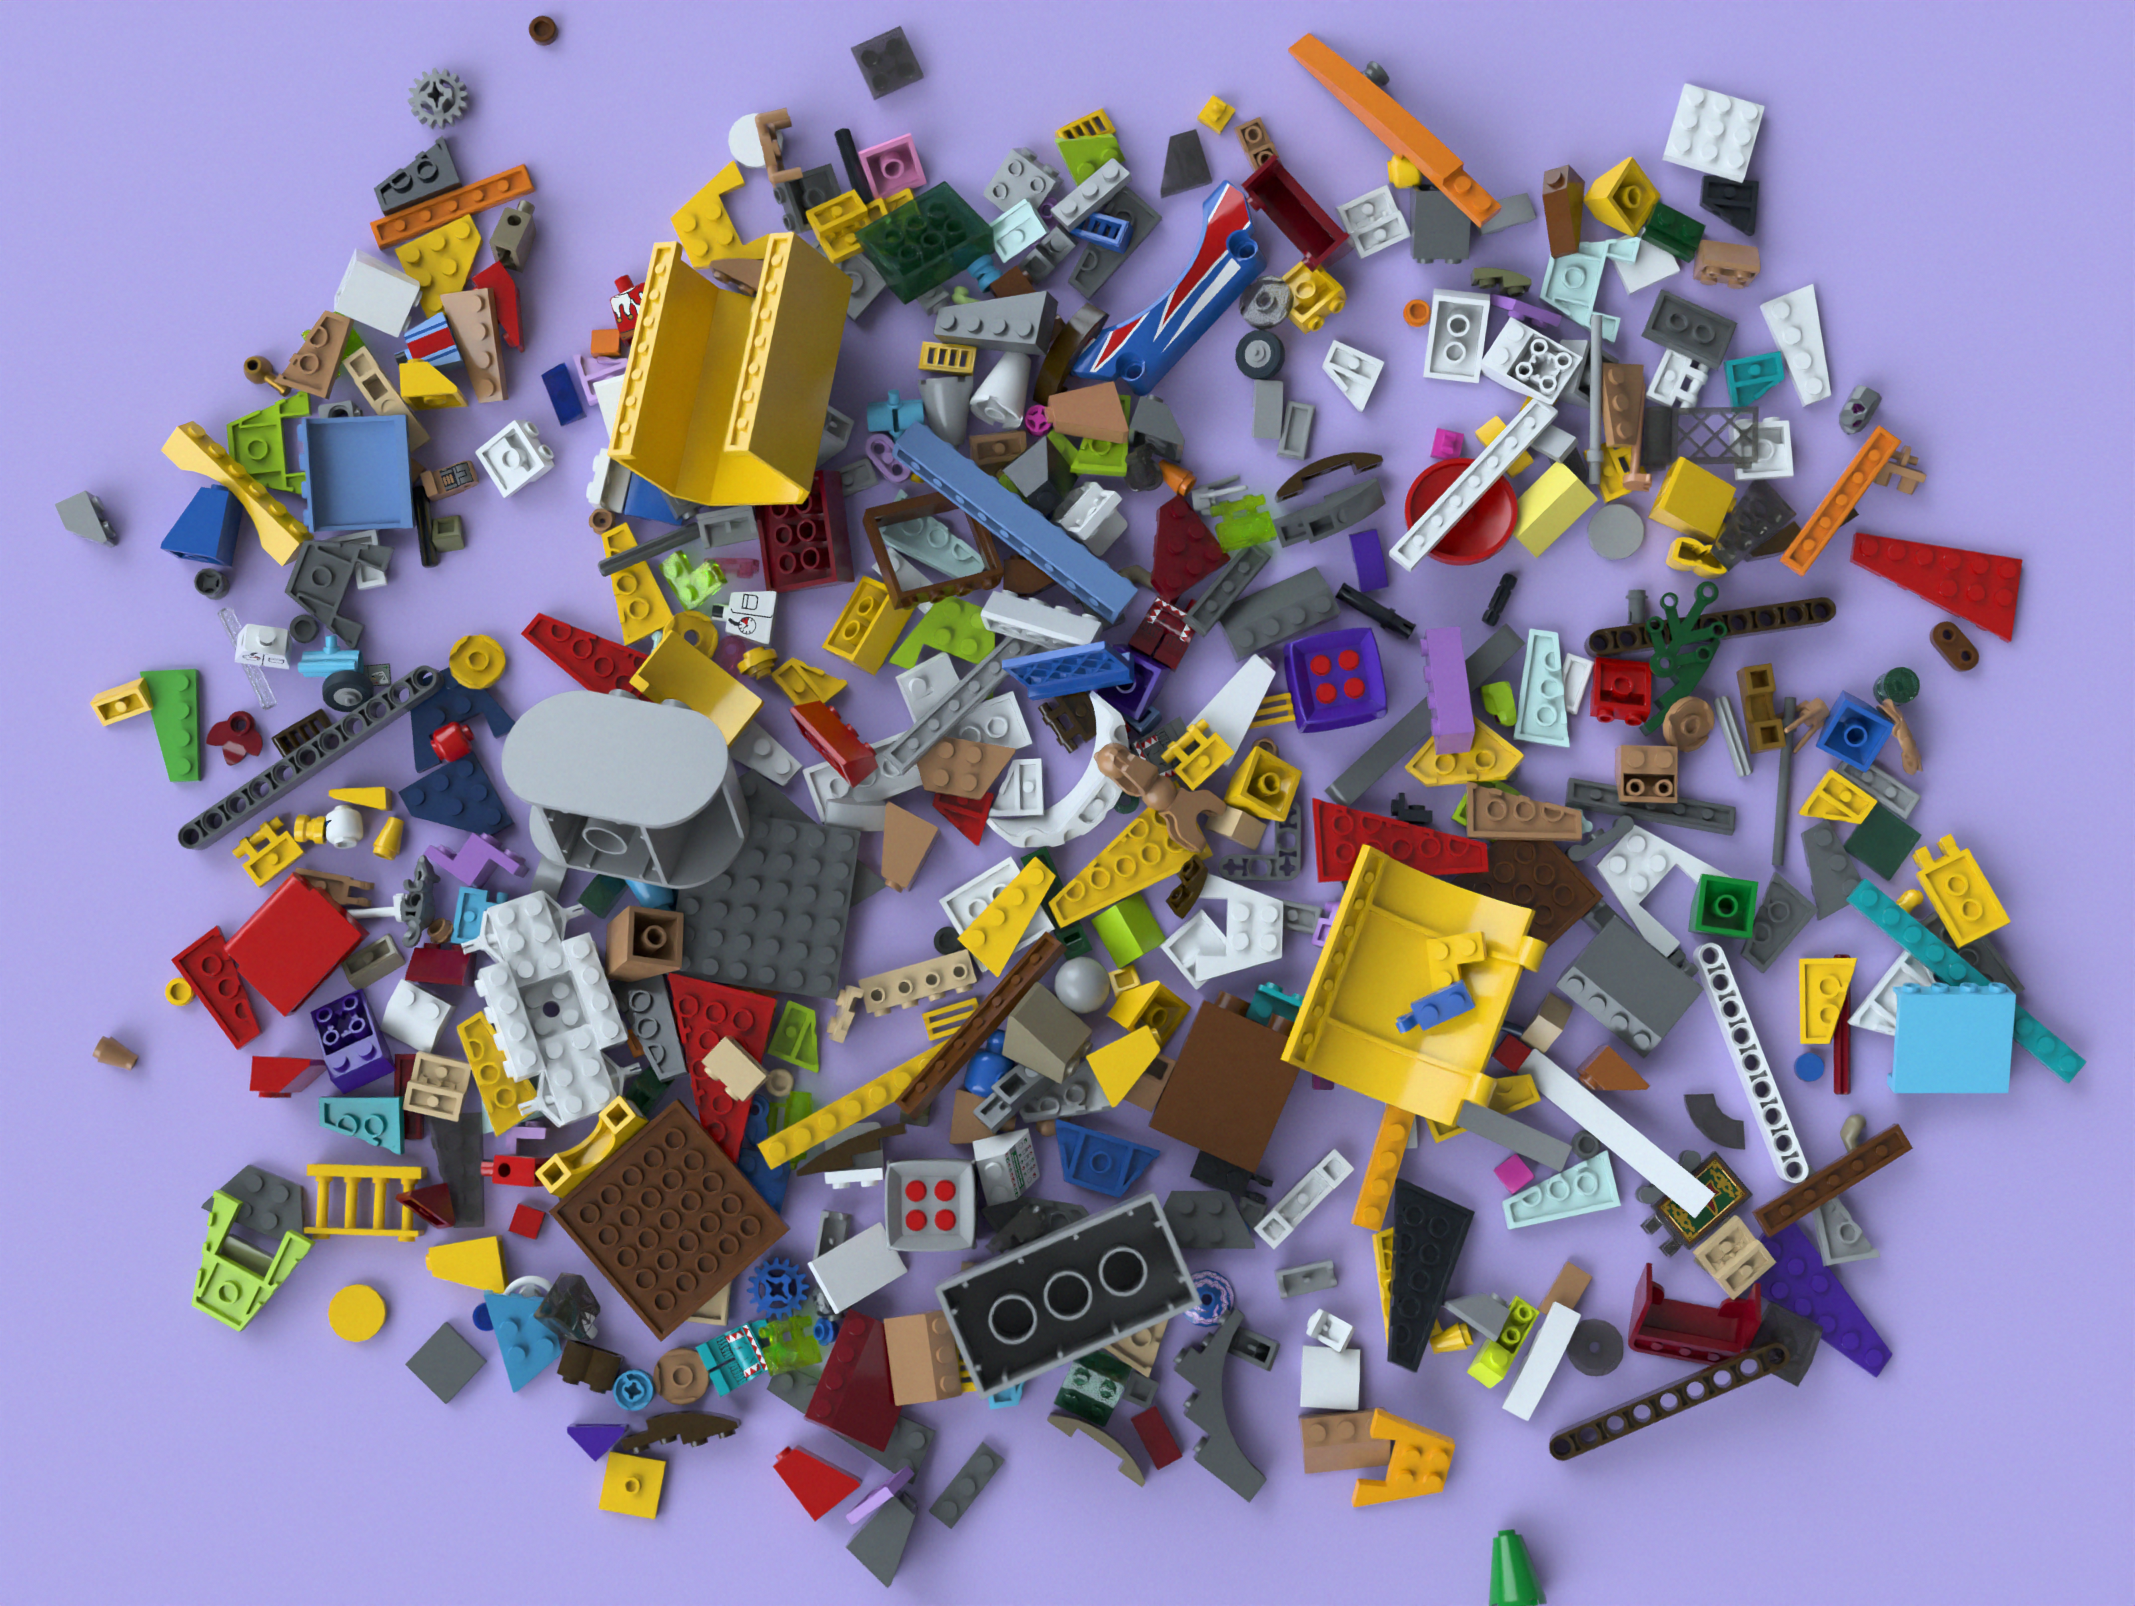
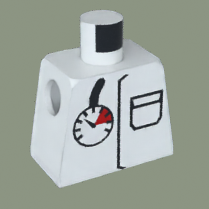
[711,591,779,648]
[235,624,293,669]

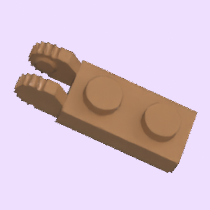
[295,867,375,907]

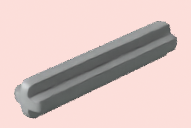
[1713,696,1753,777]

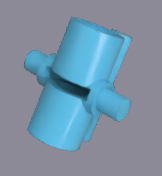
[867,389,925,444]
[298,635,364,679]

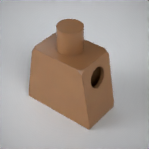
[949,1089,1016,1144]

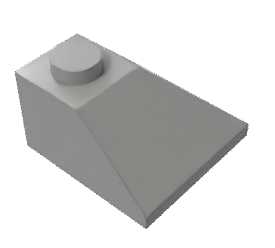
[1441,1292,1510,1342]

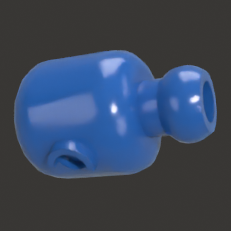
[964,1028,1015,1098]

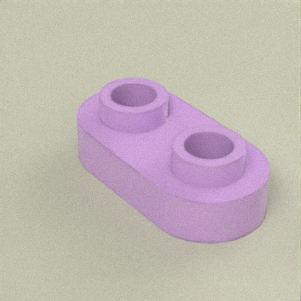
[865,434,912,484]

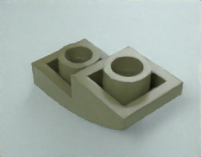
[1470,267,1532,297]

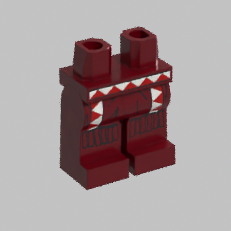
[1128,595,1197,672]

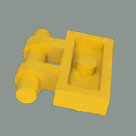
[1583,442,1647,504]
[1161,718,1235,792]
[232,816,306,888]

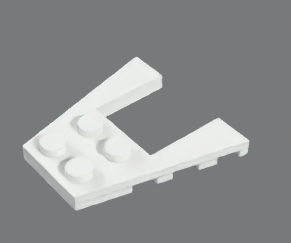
[1595,825,1732,957]

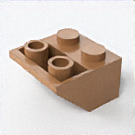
[1693,239,1761,289]
[1615,745,1678,803]
[1123,1053,1177,1113]

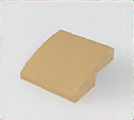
[402,1051,473,1122]
[1693,1215,1776,1300]

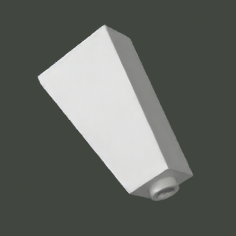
[1186,654,1276,768]

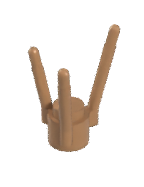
[1776,698,1830,754]

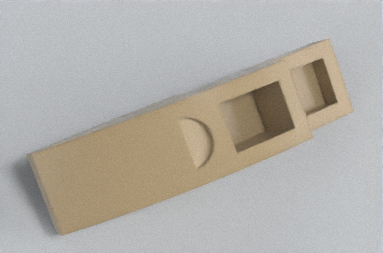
[342,345,432,454]

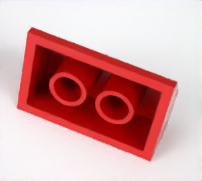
[789,700,879,788]
[249,1056,327,1098]

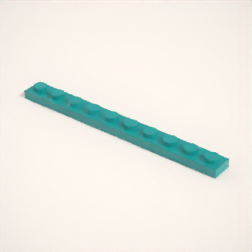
[1846,878,2087,1084]

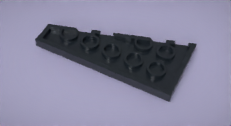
[1387,1178,1475,1373]

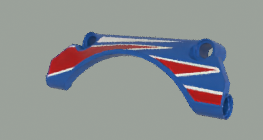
[1069,180,1267,396]

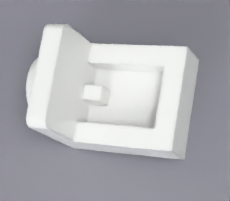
[1306,1308,1356,1353]

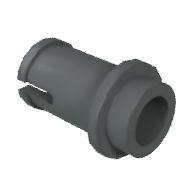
[1626,590,1648,624]

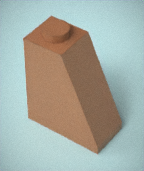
[1044,381,1129,444]

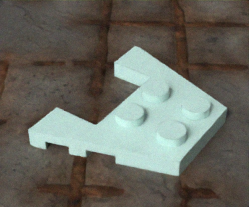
[1539,237,1641,345]

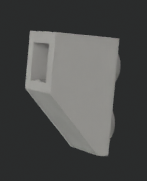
[55,490,116,548]

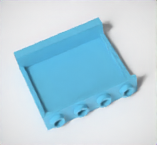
[1887,982,2016,1093]

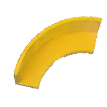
[629,630,764,750]

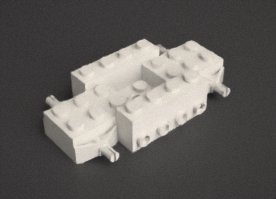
[461,890,642,1128]

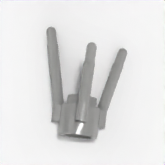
[1191,475,1258,519]

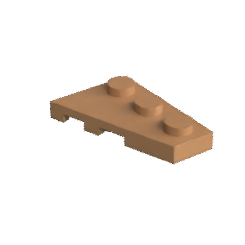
[274,310,355,400]

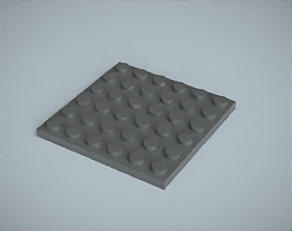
[666,814,861,999]

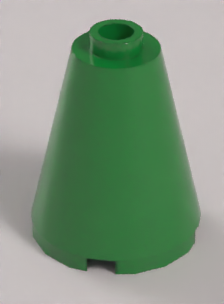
[1489,1529,1547,1606]

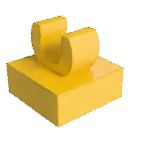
[1197,95,1236,135]

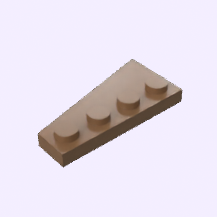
[440,288,509,403]
[1466,781,1582,841]

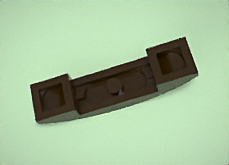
[1033,302,1110,407]
[1275,452,1383,503]

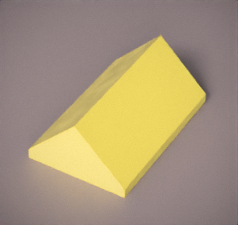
[1513,461,1598,558]

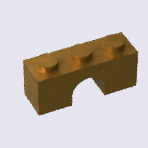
[1736,663,1786,754]

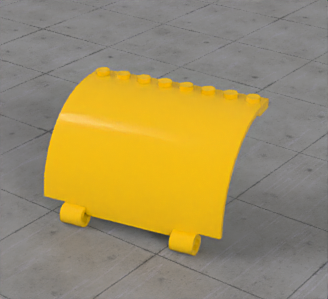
[1281,844,1548,1127]

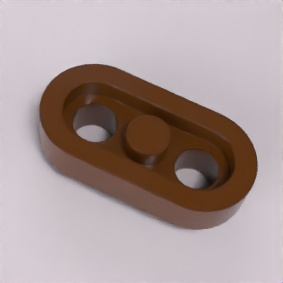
[1929,621,1979,672]

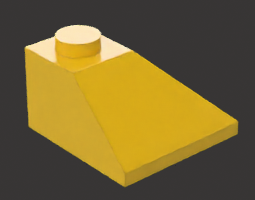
[1583,157,1661,237]
[399,359,469,411]
[1223,746,1302,822]
[1107,980,1191,1050]

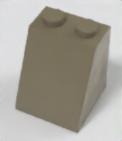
[1002,981,1093,1084]

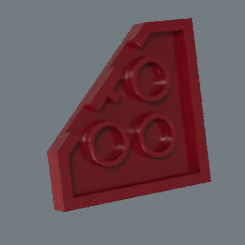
[1150,494,1231,604]

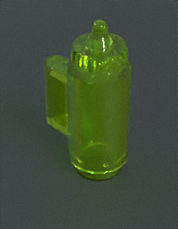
[766,1091,814,1170]

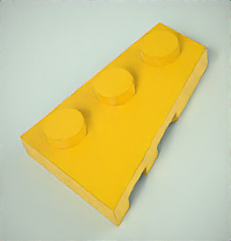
[1799,958,1858,1044]

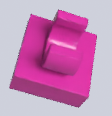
[1430,428,1464,460]

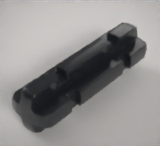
[1482,573,1518,626]

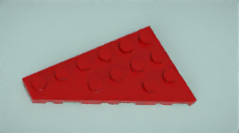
[668,972,778,1165]

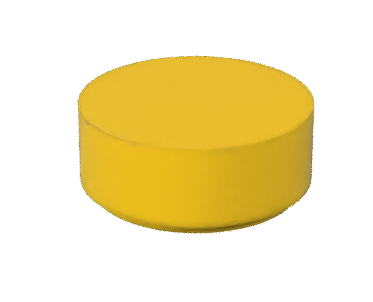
[165,978,196,1006]

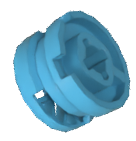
[613,1369,656,1411]

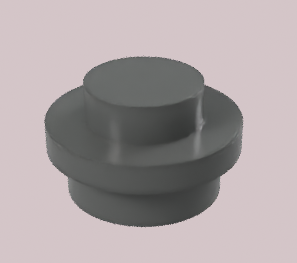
[1571,1130,1600,1159]

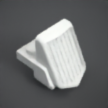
[1049,481,1128,556]

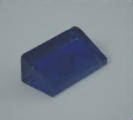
[541,362,587,427]

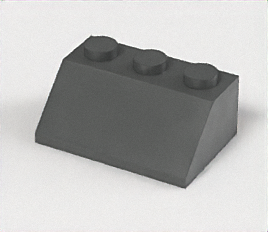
[1128,395,1185,463]

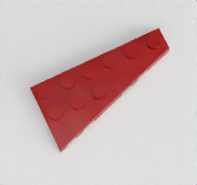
[1312,798,1489,883]

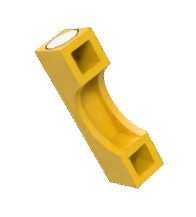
[535,1095,649,1198]

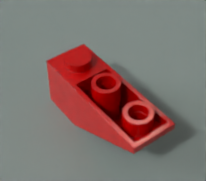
[471,260,525,353]

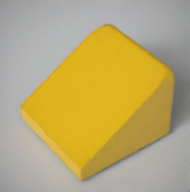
[1108,964,1142,1001]

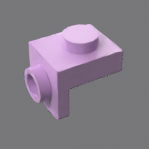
[506,1121,551,1155]

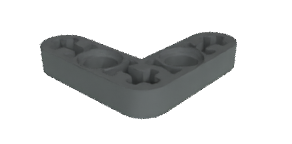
[1218,800,1301,881]

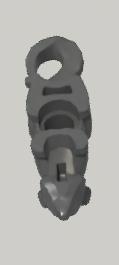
[400,854,441,948]

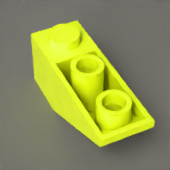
[1467,1295,1540,1389]

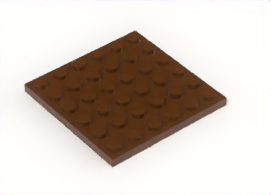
[548,1098,791,1342]

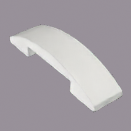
[1254,1148,1354,1250]

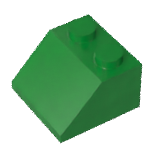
[1688,874,1758,940]

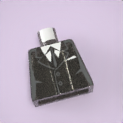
[533,1272,601,1341]

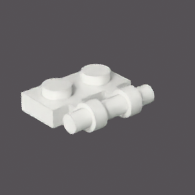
[1645,348,1710,416]

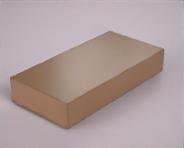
[1537,1261,1592,1315]

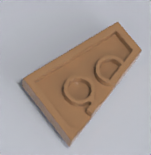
[1601,363,1644,448]

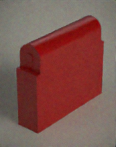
[223,872,370,1017]

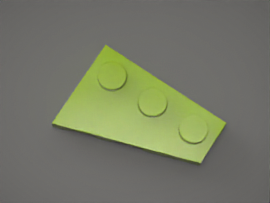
[1070,395,1131,477]

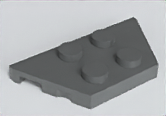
[201,1164,305,1241]
[1162,1191,1255,1249]

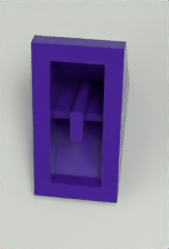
[567,1424,629,1462]

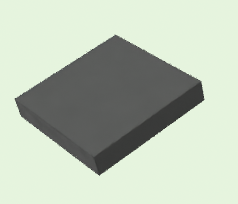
[405,1322,487,1404]

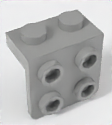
[984,147,1064,212]

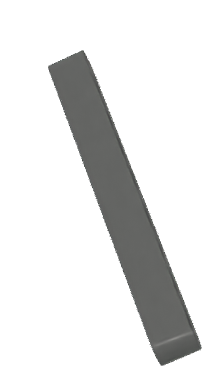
[1324,623,1526,807]

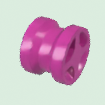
[1025,405,1052,437]

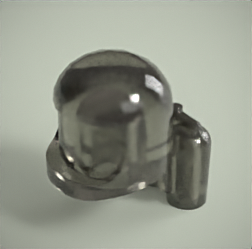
[1123,443,1163,492]

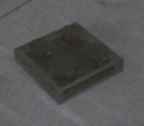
[850,26,924,100]

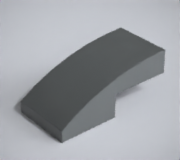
[1017,223,1079,285]

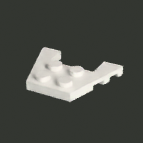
[1195,873,1283,982]

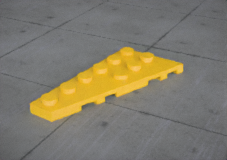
[1048,780,1213,929]

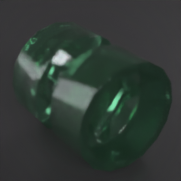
[1873,667,1920,707]

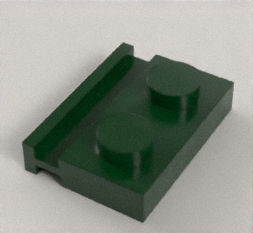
[1641,201,1706,263]

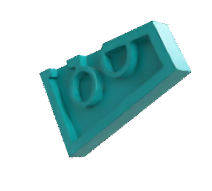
[319,1096,405,1155]

